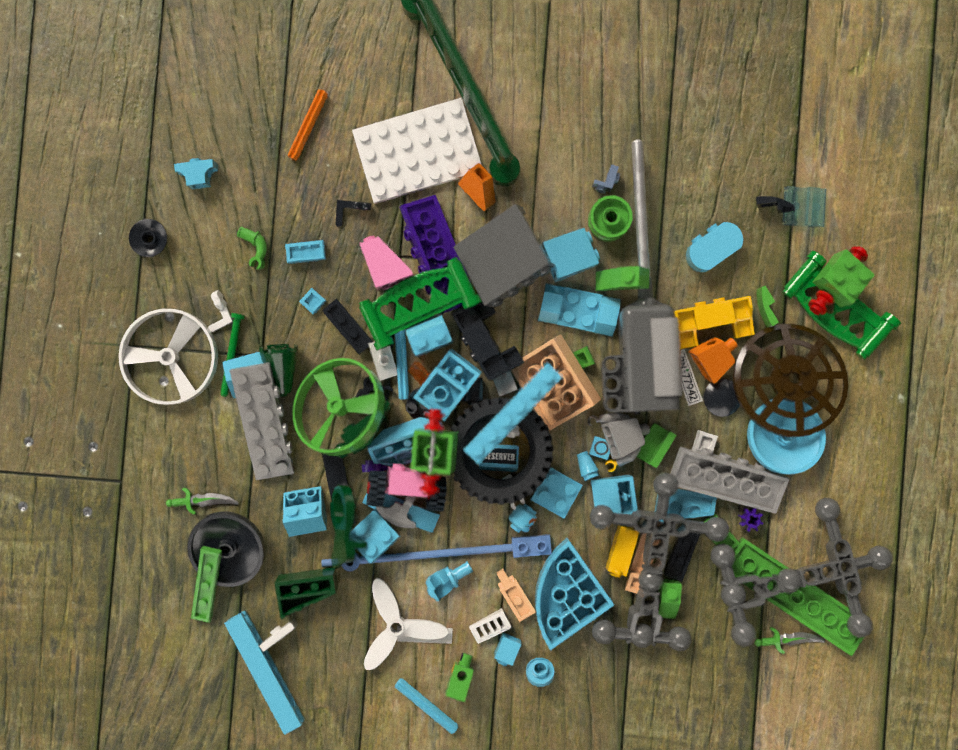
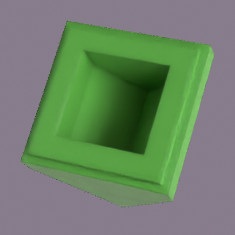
[573,346,595,369]

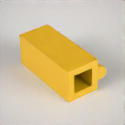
[605,525,639,578]

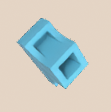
[174,158,218,189]

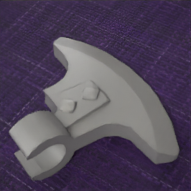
[376,496,416,528]

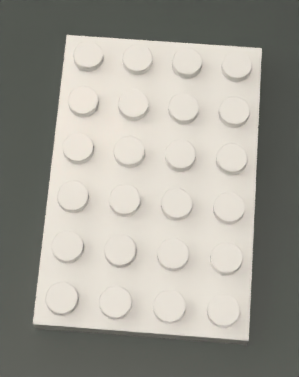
[352,98,481,204]

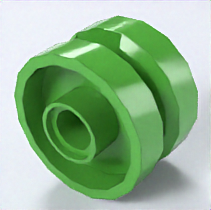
[587,195,633,242]

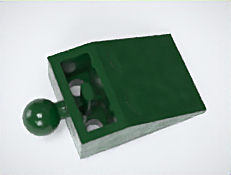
[334,400,393,458]

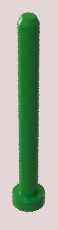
[220,313,245,397]

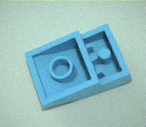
[413,348,482,421]

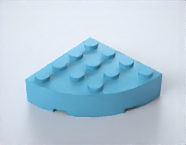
[535,538,614,650]

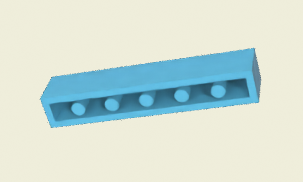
[464,363,563,464]

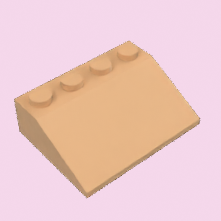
[511,334,601,431]

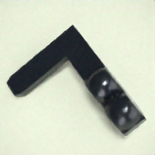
[336,200,372,227]

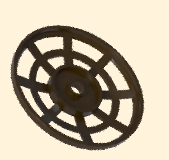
[733,324,848,438]

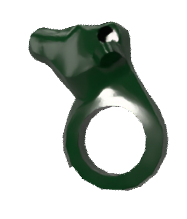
[330,485,367,569]

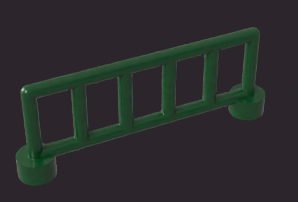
[401,0,520,187]

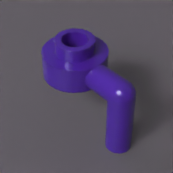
[362,460,388,472]

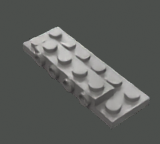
[230,362,295,480]
[670,447,790,514]

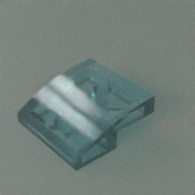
[782,186,826,227]

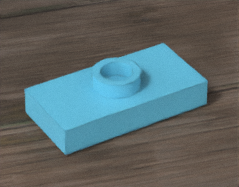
[285,240,326,264]

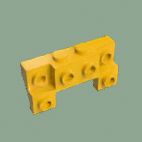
[674,296,755,349]

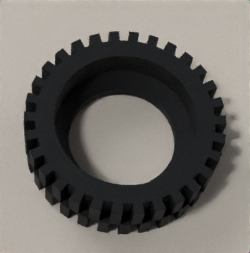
[451,398,554,505]

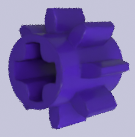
[738,507,764,532]

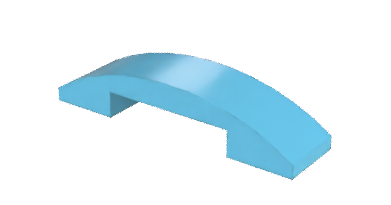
[362,493,440,533]

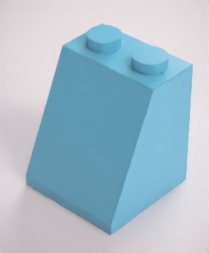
[542,228,600,283]
[406,313,453,357]

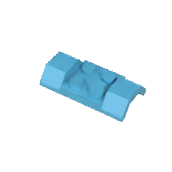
[538,283,620,337]

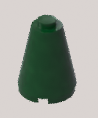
[259,344,298,397]

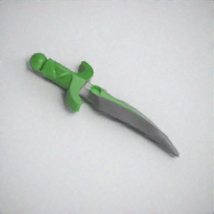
[166,488,239,515]
[754,627,825,654]

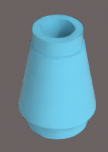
[577,451,599,481]

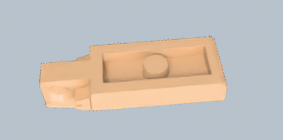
[497,569,536,622]

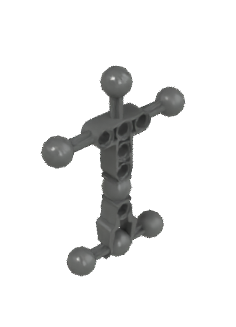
[590,473,729,652]
[711,498,893,647]

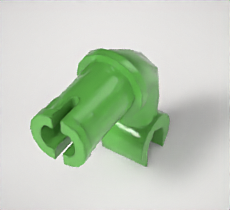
[237,227,267,270]

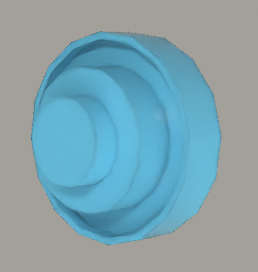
[526,658,554,687]

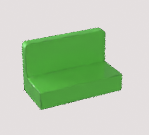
[637,423,677,468]

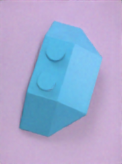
[367,417,445,466]

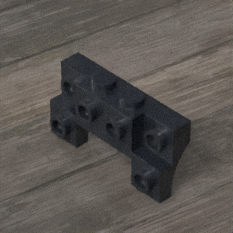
[452,299,525,381]

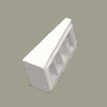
[469,608,512,644]

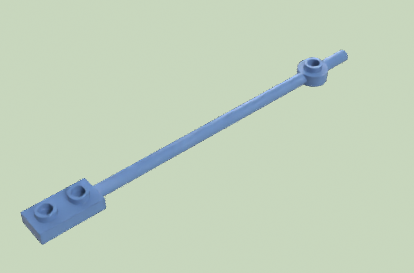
[321,534,552,571]

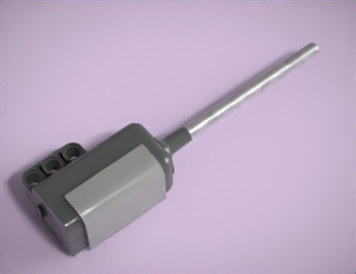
[601,139,682,414]

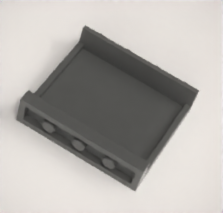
[454,204,555,308]

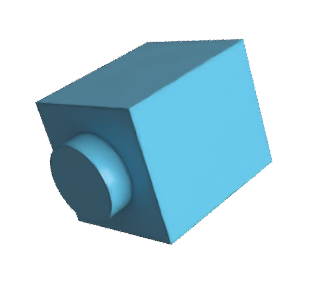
[494,632,521,666]

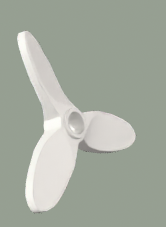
[364,578,449,670]

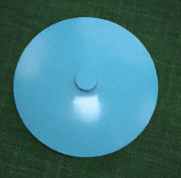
[747,399,826,475]

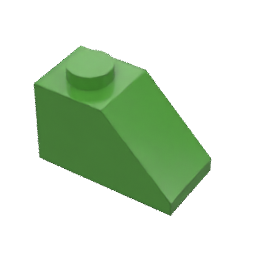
[657,579,682,619]

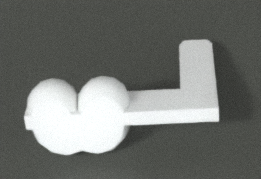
[208,290,233,332]

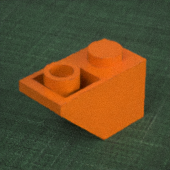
[458,163,496,211]

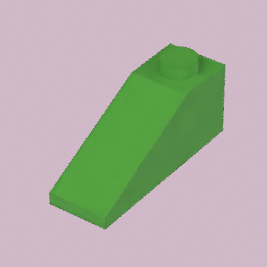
[595,266,650,291]

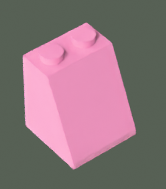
[360,236,414,292]

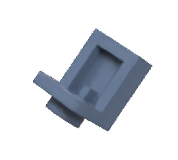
[592,164,620,194]

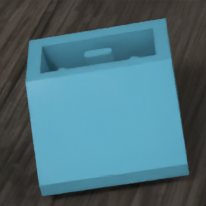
[591,475,638,514]
[283,486,327,537]

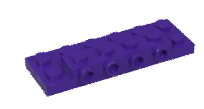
[399,195,470,314]

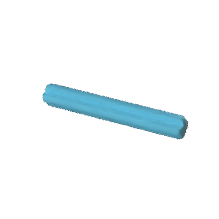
[395,330,409,400]
[395,678,458,734]

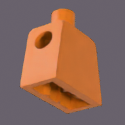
[688,337,738,384]

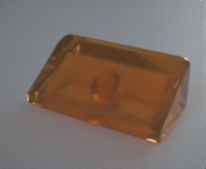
[408,361,430,386]

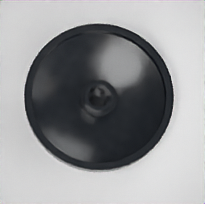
[187,511,265,587]

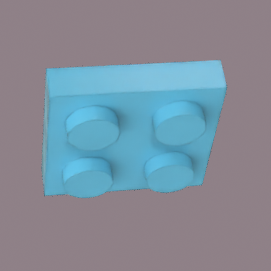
[530,468,583,518]

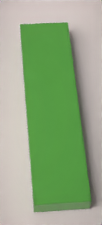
[191,546,222,623]

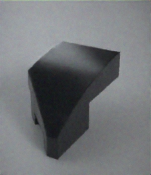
[756,196,795,213]

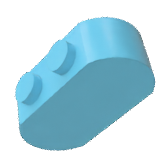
[686,222,743,272]

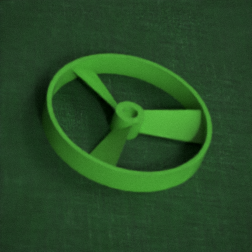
[292,358,385,456]

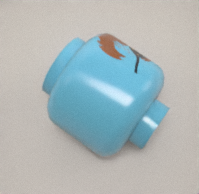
[509,504,537,533]

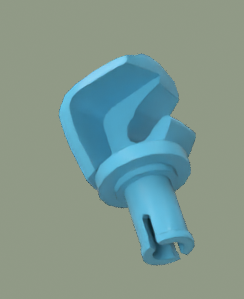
[426,561,473,601]

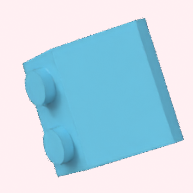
[351,509,401,564]

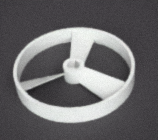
[119,309,218,405]

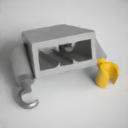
[587,412,650,472]

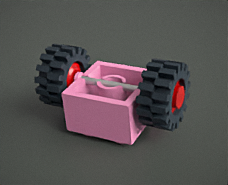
[367,463,447,512]

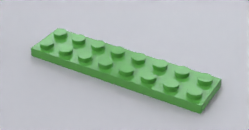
[732,537,863,656]

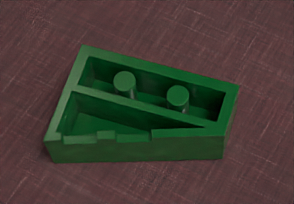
[274,568,338,620]

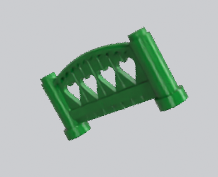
[782,251,901,360]
[359,257,482,351]

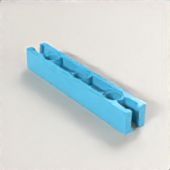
[224,610,305,735]

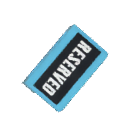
[479,445,519,472]

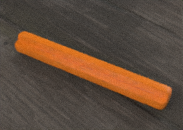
[288,89,328,161]

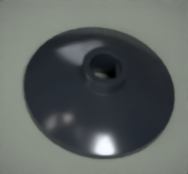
[129,219,168,257]

